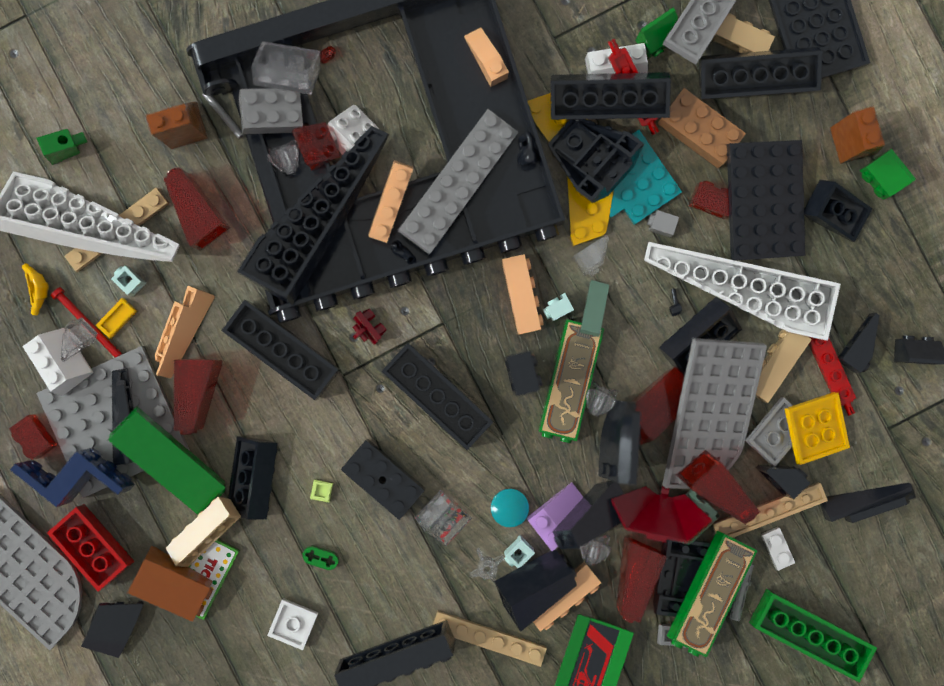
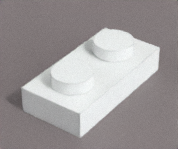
[760,527,795,571]

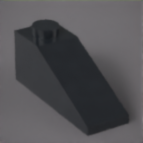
[838,313,880,373]

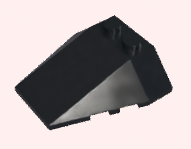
[548,119,644,203]

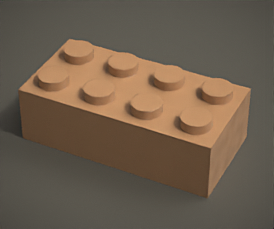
[657,88,746,168]

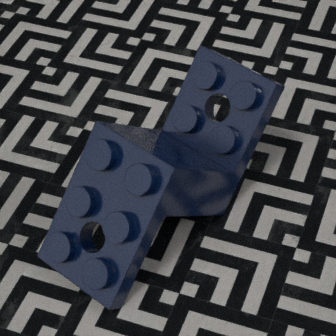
[10,448,135,507]

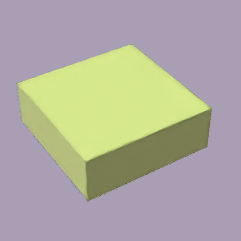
[310,479,333,502]

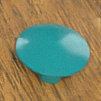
[491,489,529,527]

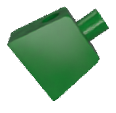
[36,129,88,165]

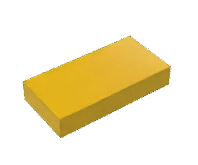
[96,298,137,339]

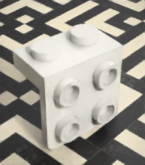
[323,105,379,155]

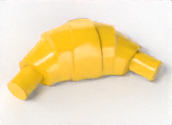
[22,263,49,316]

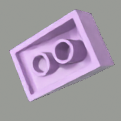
[527,482,583,551]

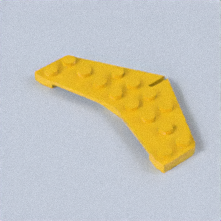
[528,93,614,246]

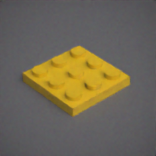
[784,392,850,465]

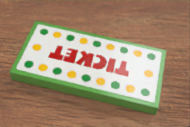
[189,539,240,620]

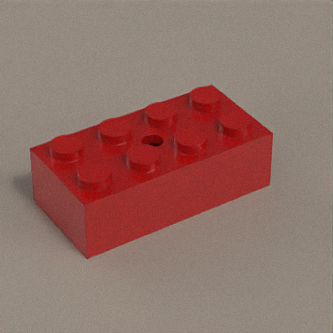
[47,504,135,592]

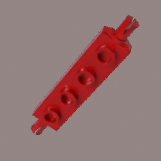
[607,38,659,135]
[809,337,856,416]

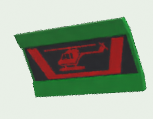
[554,614,634,686]

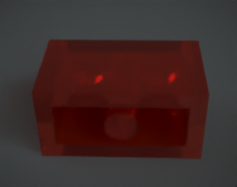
[688,181,729,220]
[9,414,57,460]

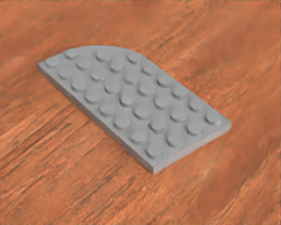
[662,338,767,489]
[0,495,82,650]

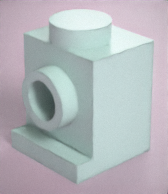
[111,265,146,296]
[542,293,574,321]
[504,535,535,568]

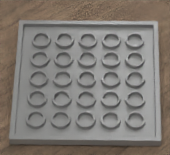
[36,346,190,498]

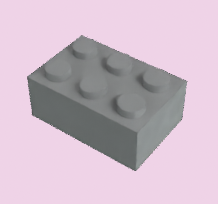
[239,88,303,134]

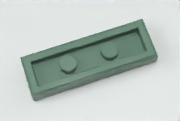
[580,280,609,337]

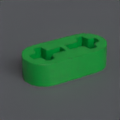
[302,545,339,570]

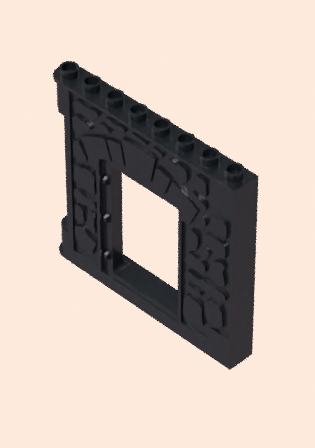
[186,0,565,323]

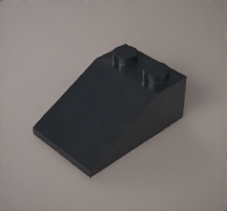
[804,180,873,242]

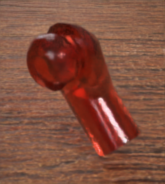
[307,46,336,64]

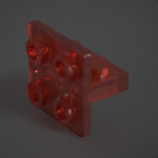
[292,122,340,171]

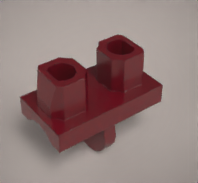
[352,309,387,345]

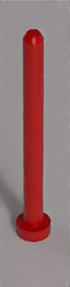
[51,287,122,358]

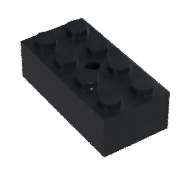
[504,351,543,396]
[340,439,425,520]

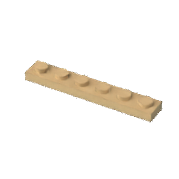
[64,188,169,272]
[712,482,828,538]
[433,610,547,667]

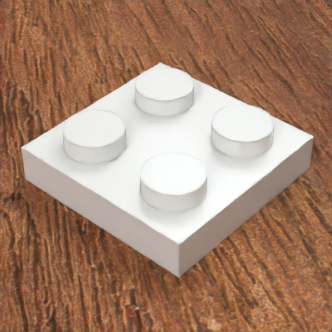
[267,598,318,650]

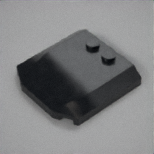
[598,400,641,485]
[653,539,733,617]

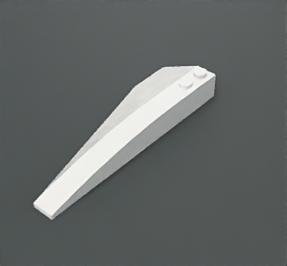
[0,171,180,262]
[644,242,840,341]

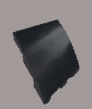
[81,601,144,658]

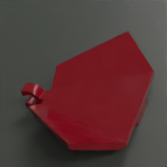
[612,485,712,543]

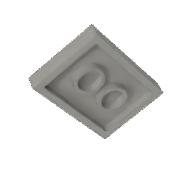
[745,397,793,466]

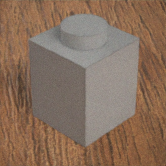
[647,210,679,238]

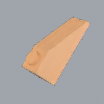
[464,28,509,87]

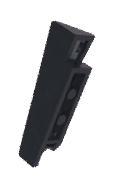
[112,368,134,465]
[820,483,916,523]

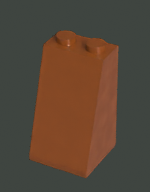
[146,101,208,149]
[830,106,885,164]
[127,545,213,622]

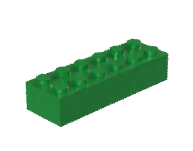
[749,588,877,683]

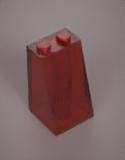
[164,167,230,251]
[174,360,223,435]
[631,367,684,445]
[676,450,760,525]
[616,536,667,623]

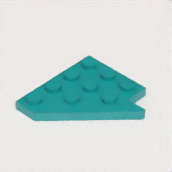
[609,130,682,225]

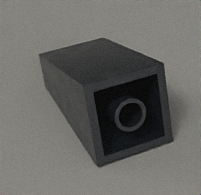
[552,481,624,549]
[494,549,577,631]

